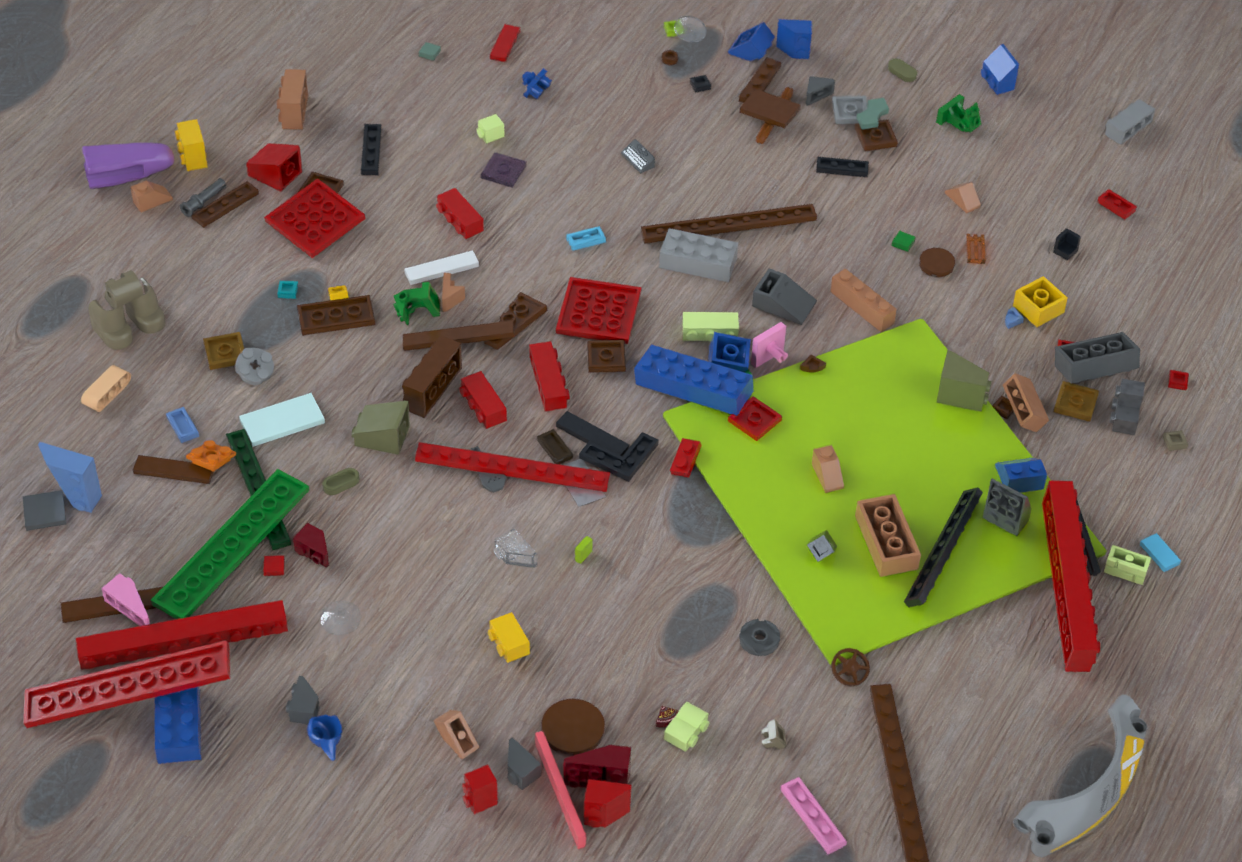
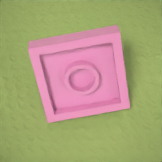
[751,322,788,368]

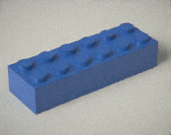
[634,345,754,416]

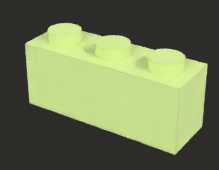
[682,312,739,341]

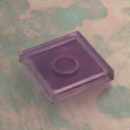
[481,152,526,188]

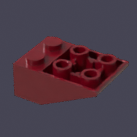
[563,745,631,788]

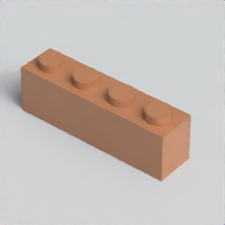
[830,269,897,332]

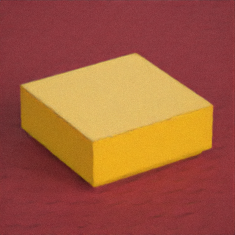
[328,285,349,300]

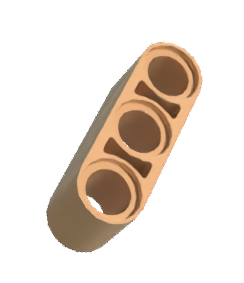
[81,365,131,412]

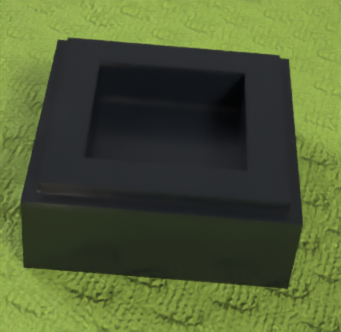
[690,75,711,93]

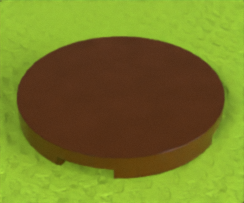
[541,699,605,756]

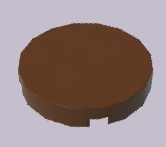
[919,248,955,277]

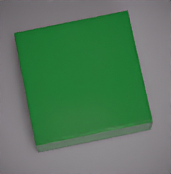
[892,231,916,252]

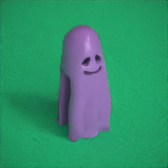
[82,143,174,189]

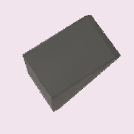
[806,76,835,106]

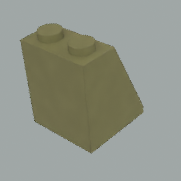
[937,350,992,412]
[351,401,410,455]

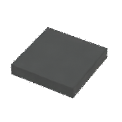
[22,490,67,531]

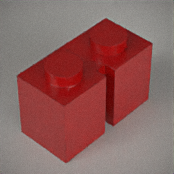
[462,764,498,814]

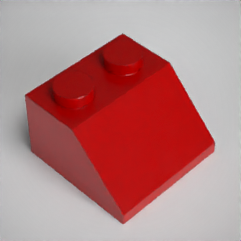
[584,779,632,828]

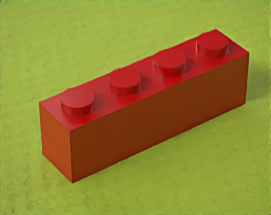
[529,341,570,411]

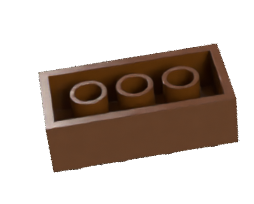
[402,335,462,418]

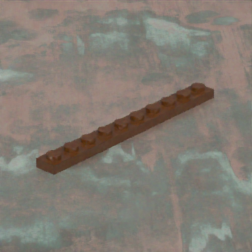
[641,204,817,244]
[870,684,929,862]

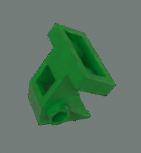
[936,94,981,132]
[393,282,441,325]

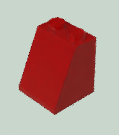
[246,143,302,192]

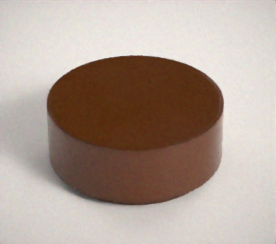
[662,50,678,65]

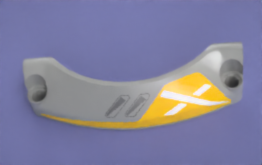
[1013,694,1147,857]

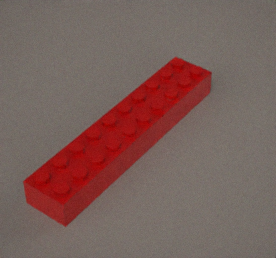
[1042,480,1101,672]

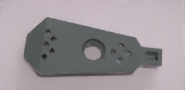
[471,446,506,493]

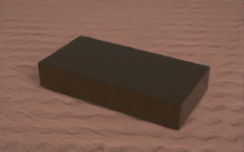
[537,429,573,464]

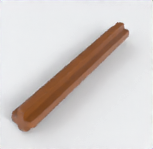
[756,87,794,144]

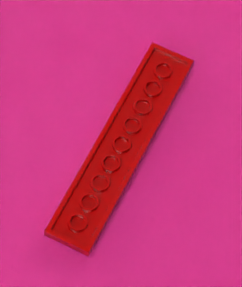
[23,640,230,728]

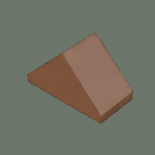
[945,182,981,213]

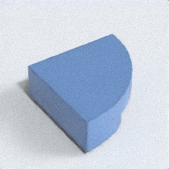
[1005,307,1024,329]

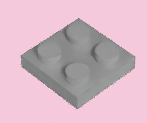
[832,96,868,124]

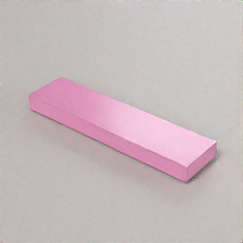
[780,777,847,854]

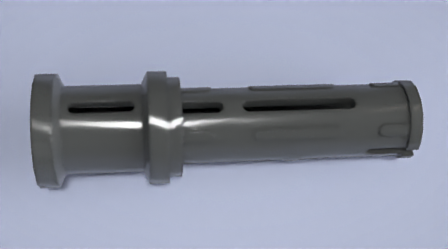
[180,178,226,217]

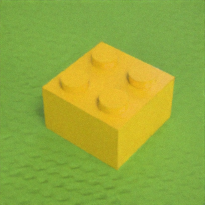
[175,119,208,171]
[1013,276,1068,327]

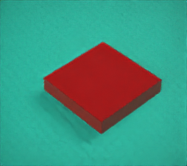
[728,396,782,441]

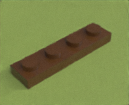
[739,57,782,103]

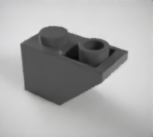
[286,675,320,725]

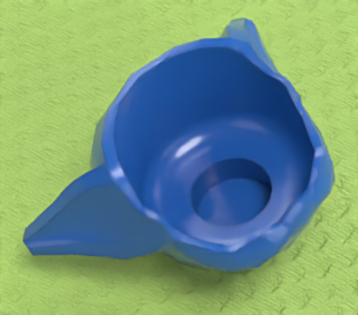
[307,714,342,761]

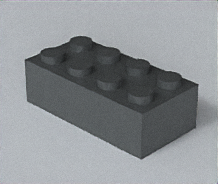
[1055,332,1140,384]

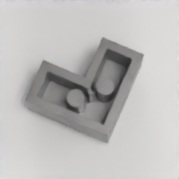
[1110,379,1145,435]

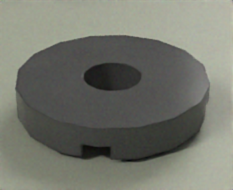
[739,619,780,656]

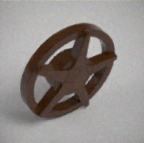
[831,648,870,686]

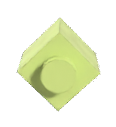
[477,114,504,143]

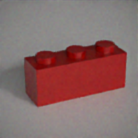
[436,188,484,239]
[459,371,507,429]

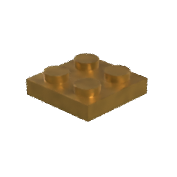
[203,332,244,370]
[1053,381,1099,422]

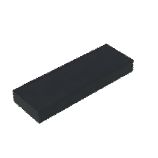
[816,156,869,178]

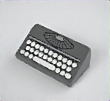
[621,139,655,174]

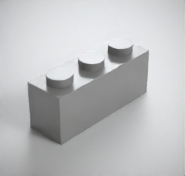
[1105,99,1155,145]

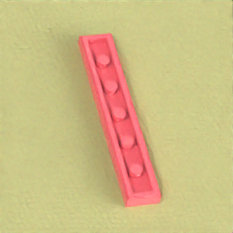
[535,731,586,849]

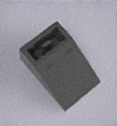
[752,268,817,325]
[983,478,1031,536]

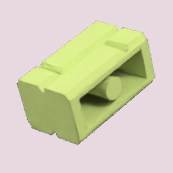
[1104,545,1151,585]

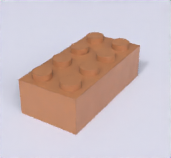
[855,494,921,577]

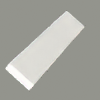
[405,250,479,285]

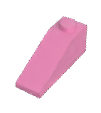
[102,573,150,626]

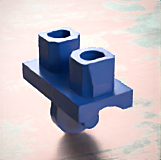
[522,68,552,99]

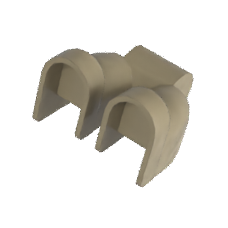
[88,270,165,350]

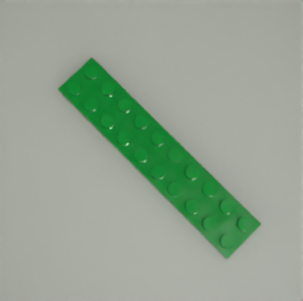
[151,469,310,619]

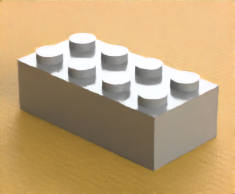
[659,228,738,282]

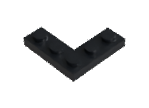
[579,432,659,482]

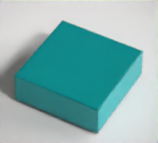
[277,281,298,299]

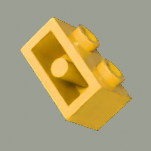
[488,612,530,663]

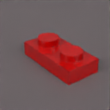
[1097,189,1137,220]
[670,438,702,478]

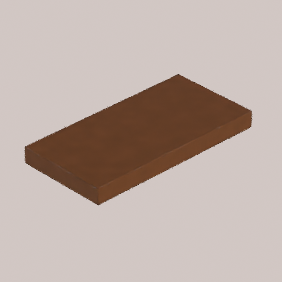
[297,295,375,336]

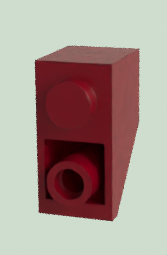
[293,523,329,568]

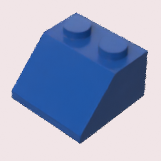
[776,19,812,59]
[728,22,775,61]
[981,44,1019,94]
[708,332,751,372]
[995,458,1047,493]

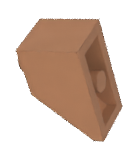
[130,180,173,212]
[812,445,844,493]
[434,710,480,759]

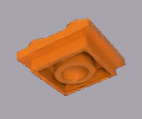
[186,440,236,472]

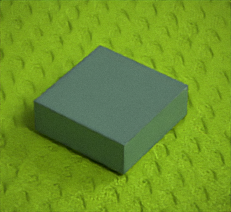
[419,42,441,61]

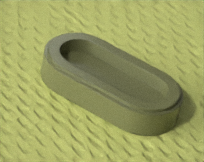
[888,59,917,82]
[322,468,360,495]

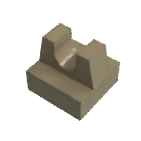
[761,720,786,750]

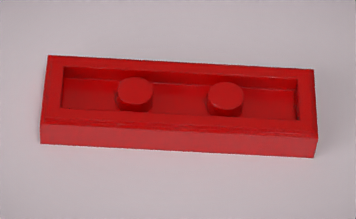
[490,24,520,62]

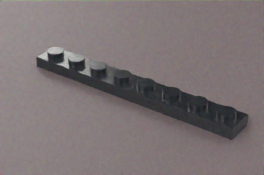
[904,487,983,607]

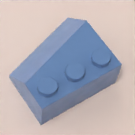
[38,442,102,513]

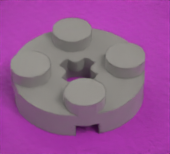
[235,348,274,385]

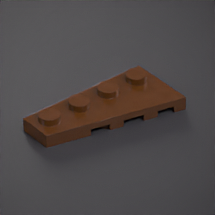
[484,292,548,350]

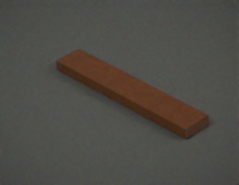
[403,320,515,351]
[61,586,164,623]

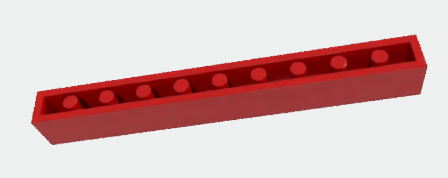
[76,600,288,670]

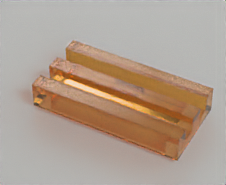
[966,234,986,264]

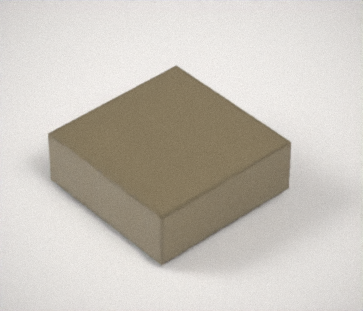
[1163,430,1188,451]

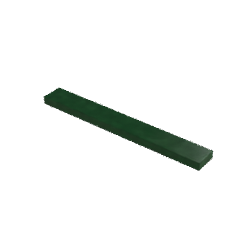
[226,429,292,551]

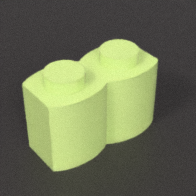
[664,702,710,752]

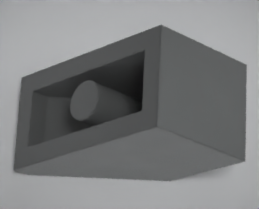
[507,737,541,790]

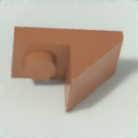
[442,273,465,312]

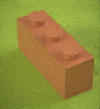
[1003,373,1049,432]

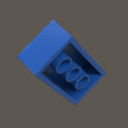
[155,687,201,764]

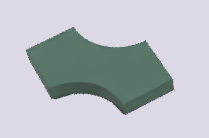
[856,98,889,129]

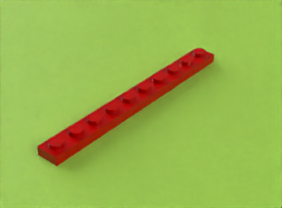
[415,442,610,492]

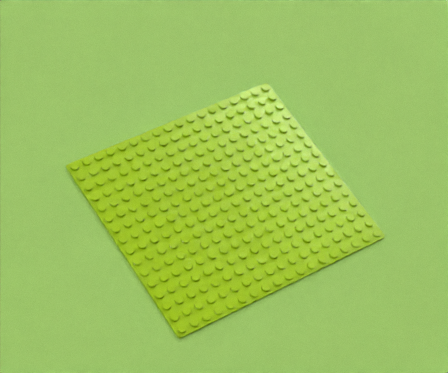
[663,319,1106,666]

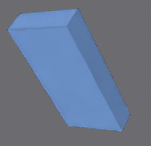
[166,407,199,443]

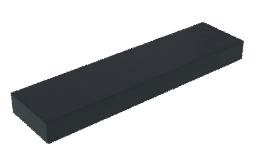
[361,124,382,175]
[556,411,630,456]

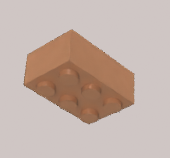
[277,69,308,130]

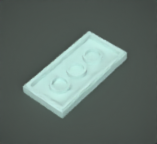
[239,393,325,447]

